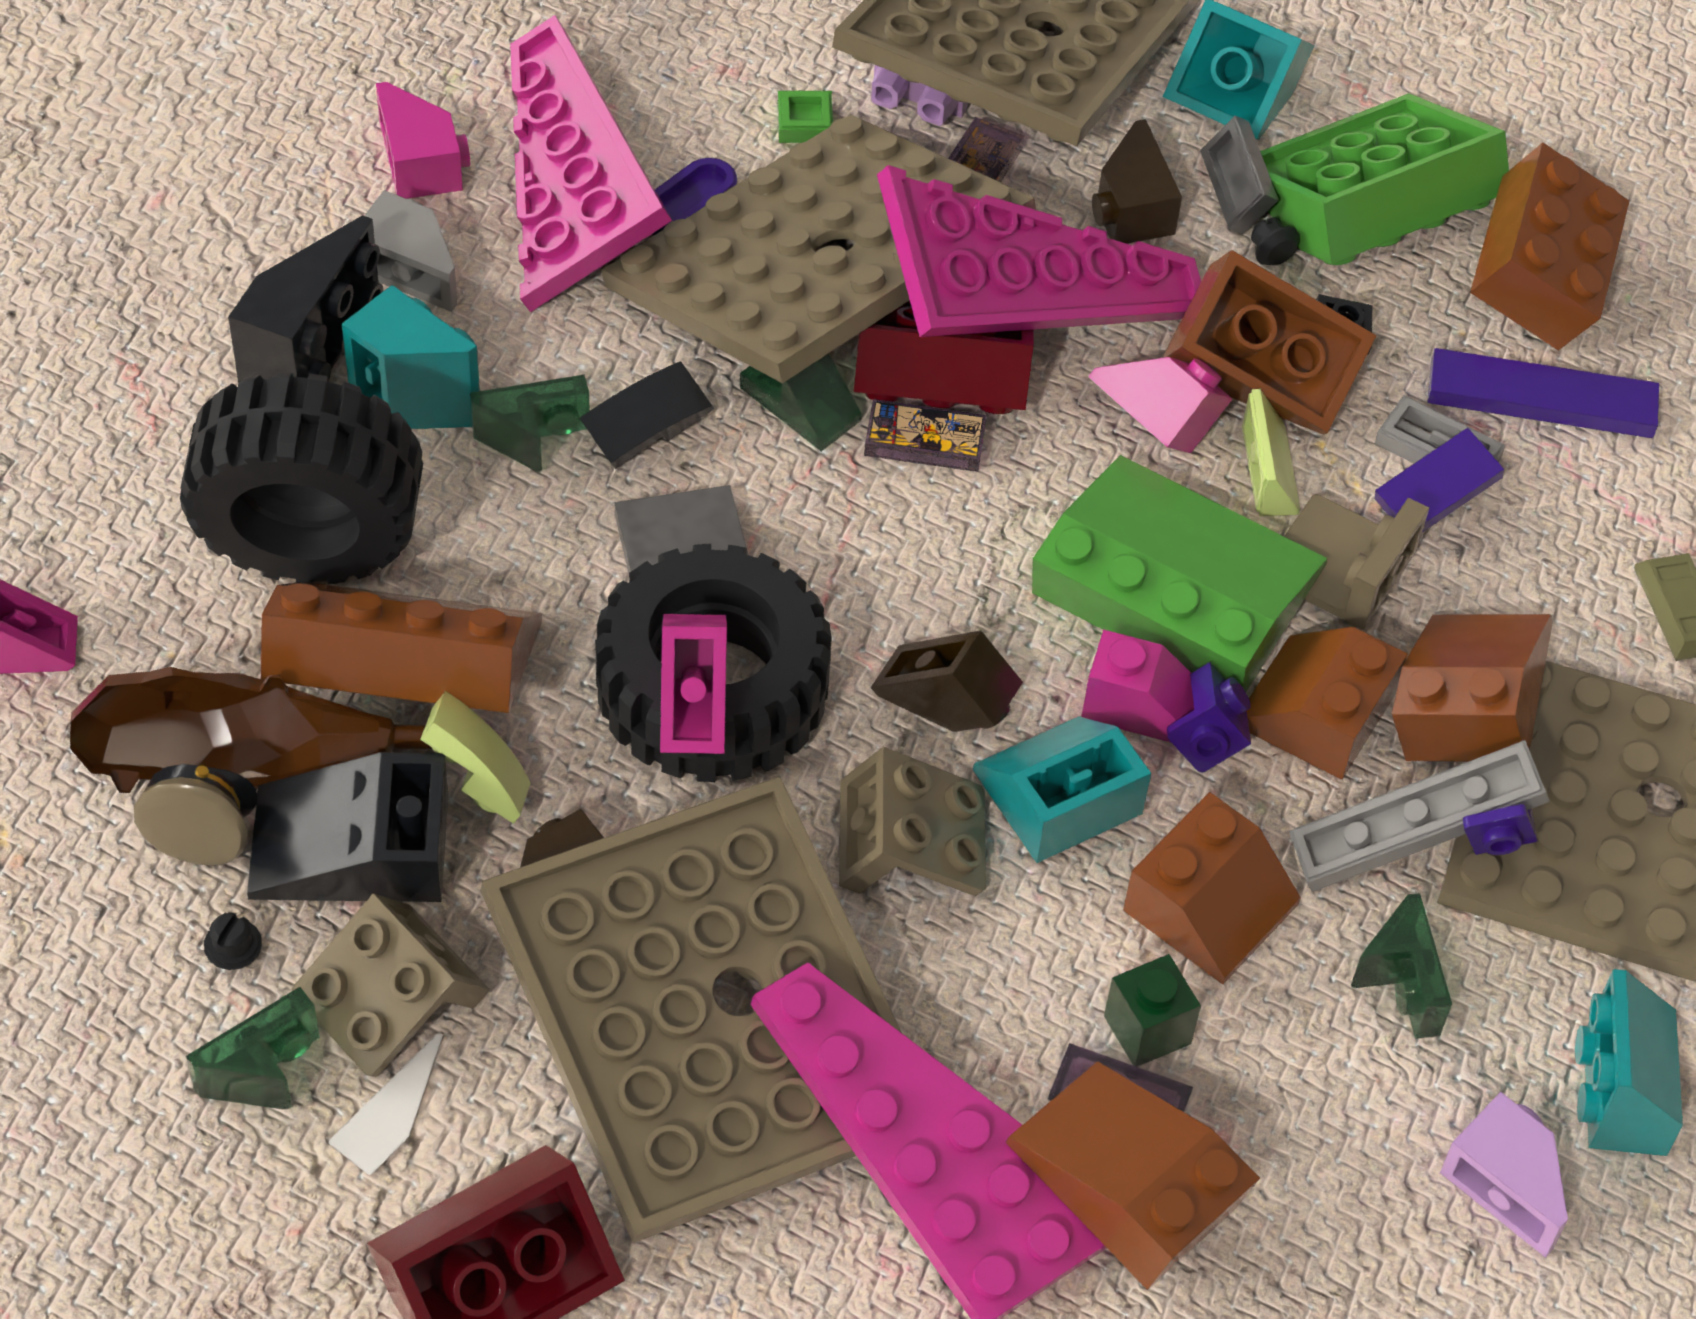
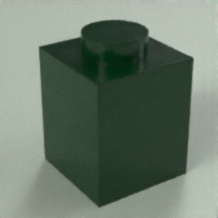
[1104,954,1201,1068]

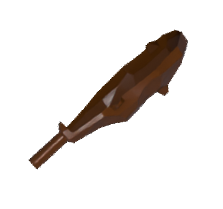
[70,667,433,793]

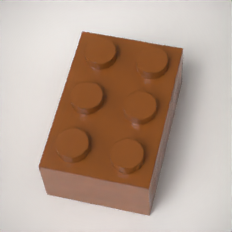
[1470,142,1630,351]

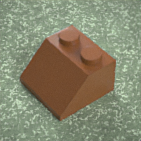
[1247,627,1408,780]
[1123,792,1301,985]

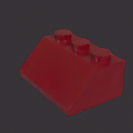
[854,300,1034,414]
[367,1145,625,1319]

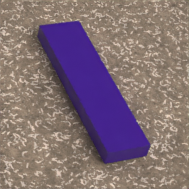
[1427,348,1659,438]

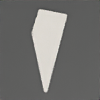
[329,1033,443,1175]

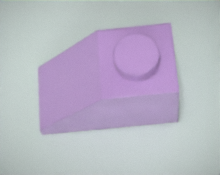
[1440,1092,1568,1258]

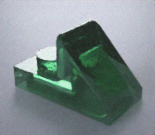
[740,353,862,452]
[469,374,590,472]
[1351,893,1452,1039]
[186,987,320,1109]

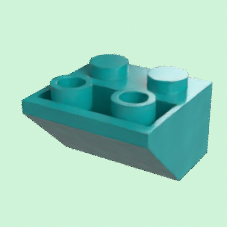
[342,285,482,429]
[973,716,1151,863]
[1575,969,1683,1156]

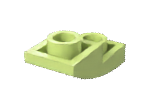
[420,691,531,824]

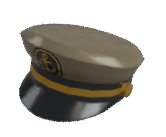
[134,764,258,866]

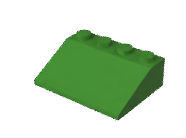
[1260,93,1509,265]
[1032,455,1327,692]

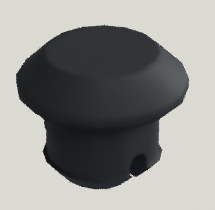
[1251,217,1300,265]
[204,912,262,970]

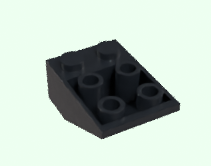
[228,215,383,384]
[247,752,448,902]

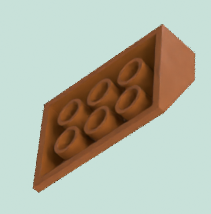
[261,582,542,713]

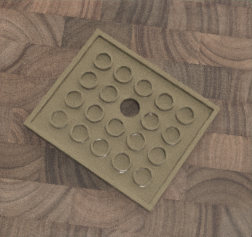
[832,0,1200,146]
[601,114,1036,384]
[1437,661,1696,982]
[481,776,902,1243]

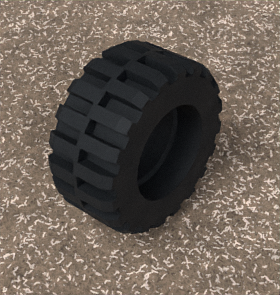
[180,372,424,584]
[595,544,832,783]

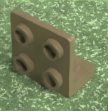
[1284,494,1429,630]
[839,746,986,896]
[292,893,490,1077]

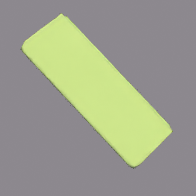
[1242,389,1300,516]

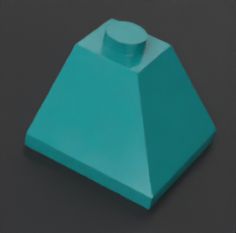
[1162,0,1315,140]

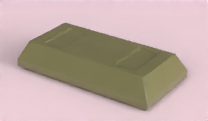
[1634,553,1696,661]

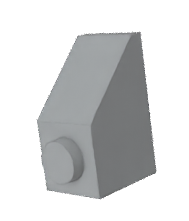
[364,190,457,312]

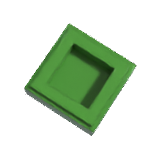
[777,91,833,143]

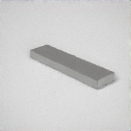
[1289,740,1550,892]

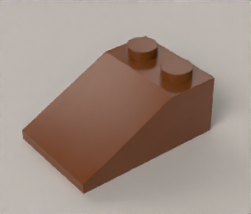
[1162,250,1377,435]
[1392,614,1553,762]
[1006,1061,1260,1290]

